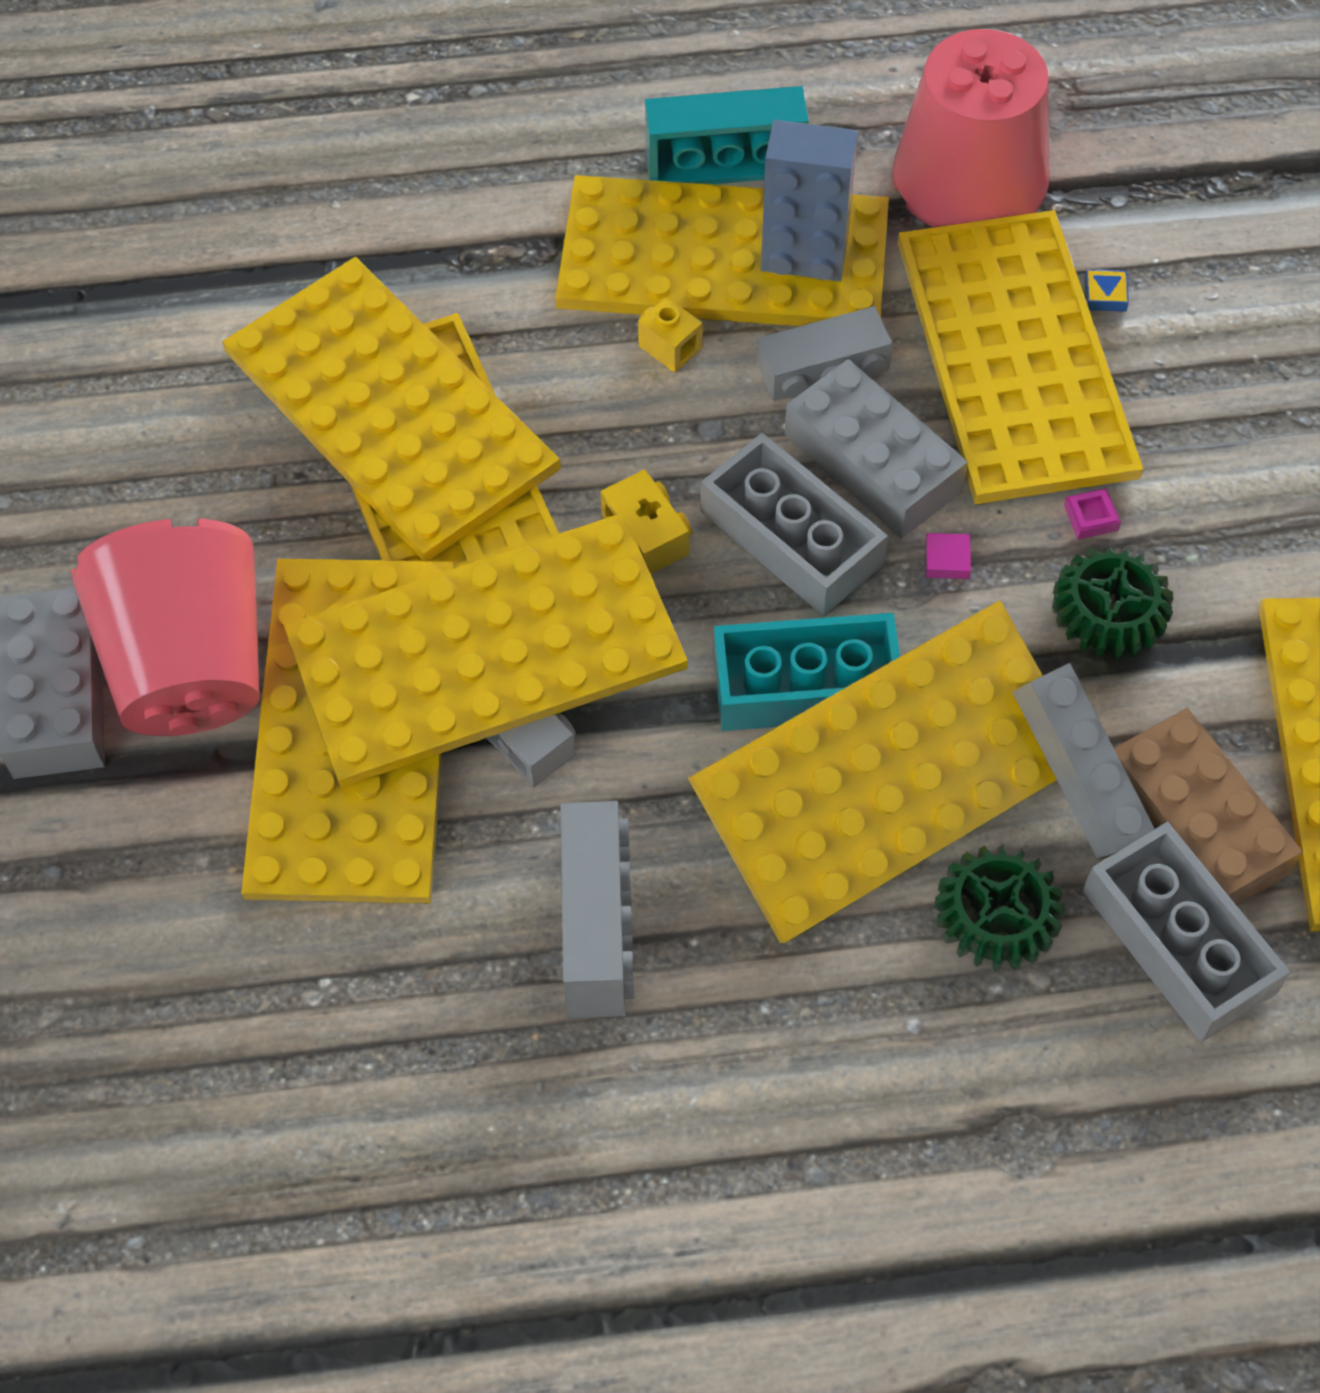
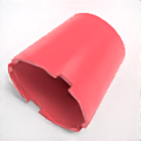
[892,29,1050,228]
[71,518,260,736]

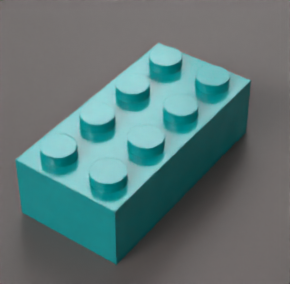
[645,86,809,184]
[713,613,900,731]

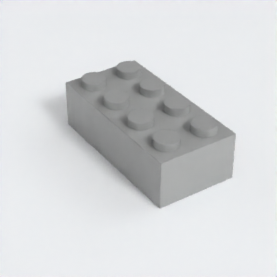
[785,359,968,539]
[700,432,888,616]
[0,588,105,779]
[560,801,635,1018]
[1082,821,1290,1043]

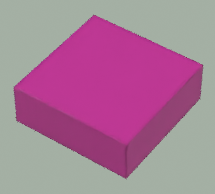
[1064,488,1121,540]
[925,533,971,579]

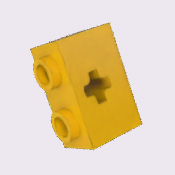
[600,469,692,574]

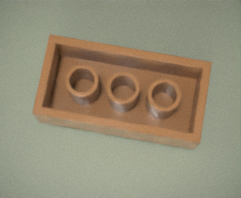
[1114,707,1303,906]

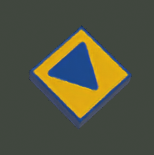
[1084,269,1129,312]

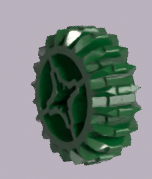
[1052,544,1174,660]
[934,844,1065,972]

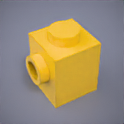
[638,297,703,372]

